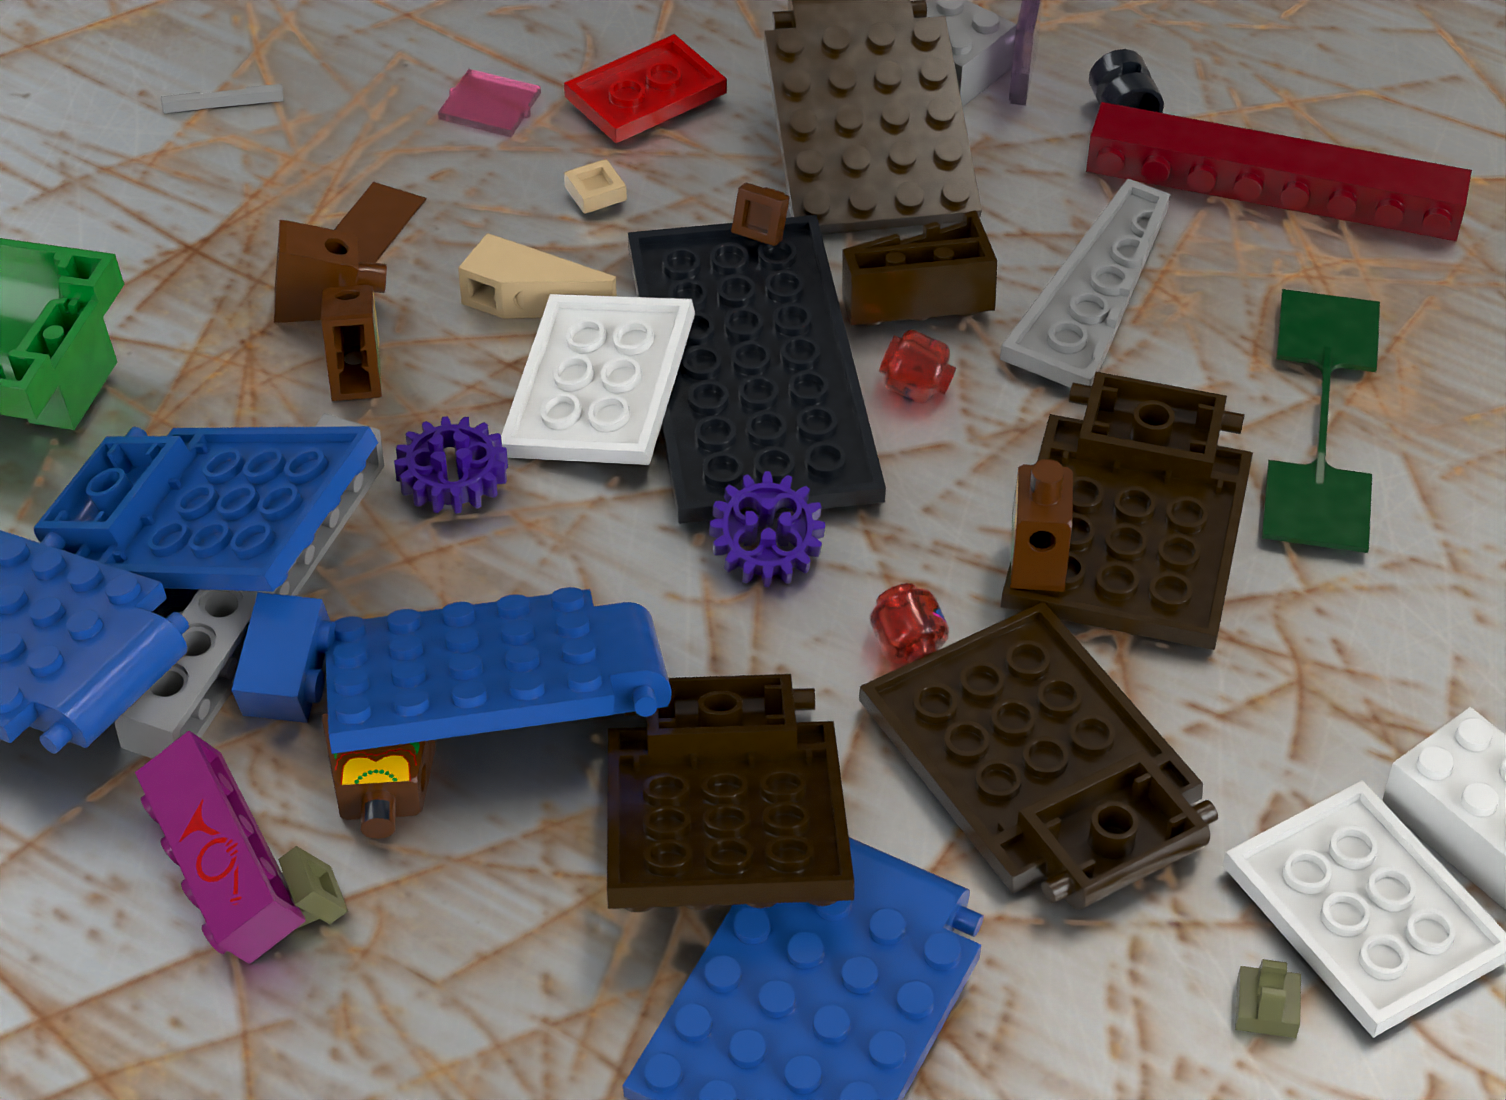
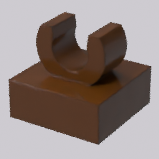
[731,182,790,246]

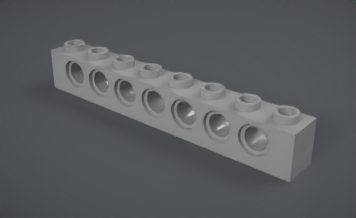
[115,413,385,759]

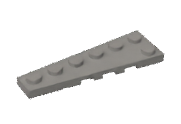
[1000,179,1171,388]

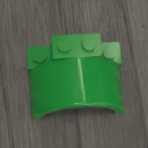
[0,238,125,430]

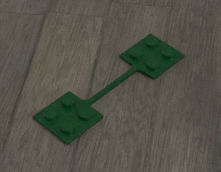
[1262,289,1380,553]

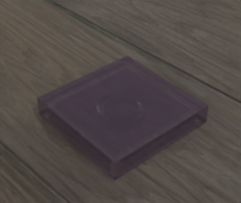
[1009,0,1043,106]

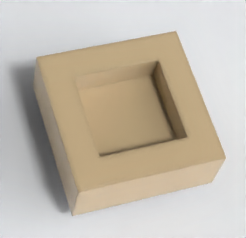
[564,159,627,214]

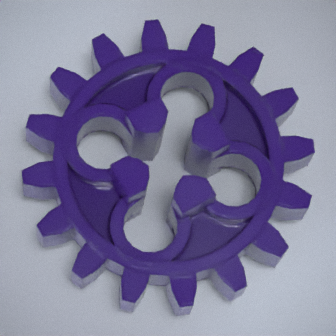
[394,416,508,514]
[709,471,825,587]

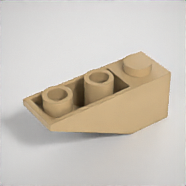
[458,233,617,319]

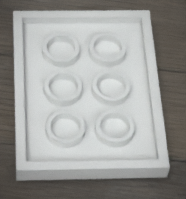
[501,294,695,465]
[1222,780,1506,1038]

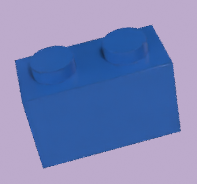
[231,592,336,723]

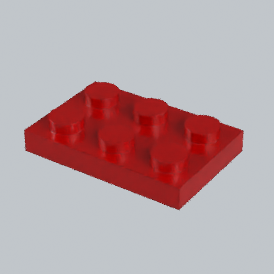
[564,34,727,143]

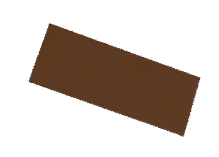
[334,182,427,263]

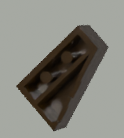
[842,210,997,326]

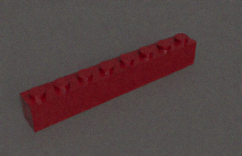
[1086,102,1472,242]

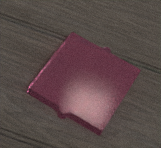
[438,69,541,137]

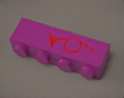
[135,731,306,964]

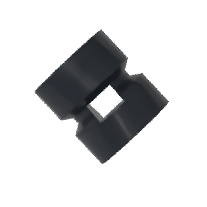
[1088,49,1164,113]

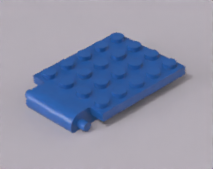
[33,426,379,592]
[0,530,189,754]
[325,587,672,754]
[622,837,984,1100]

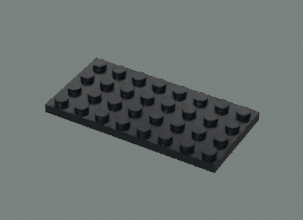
[628,215,886,524]

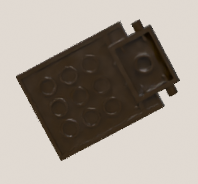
[764,0,982,234]
[1000,372,1253,650]
[859,602,1218,910]
[607,674,854,912]

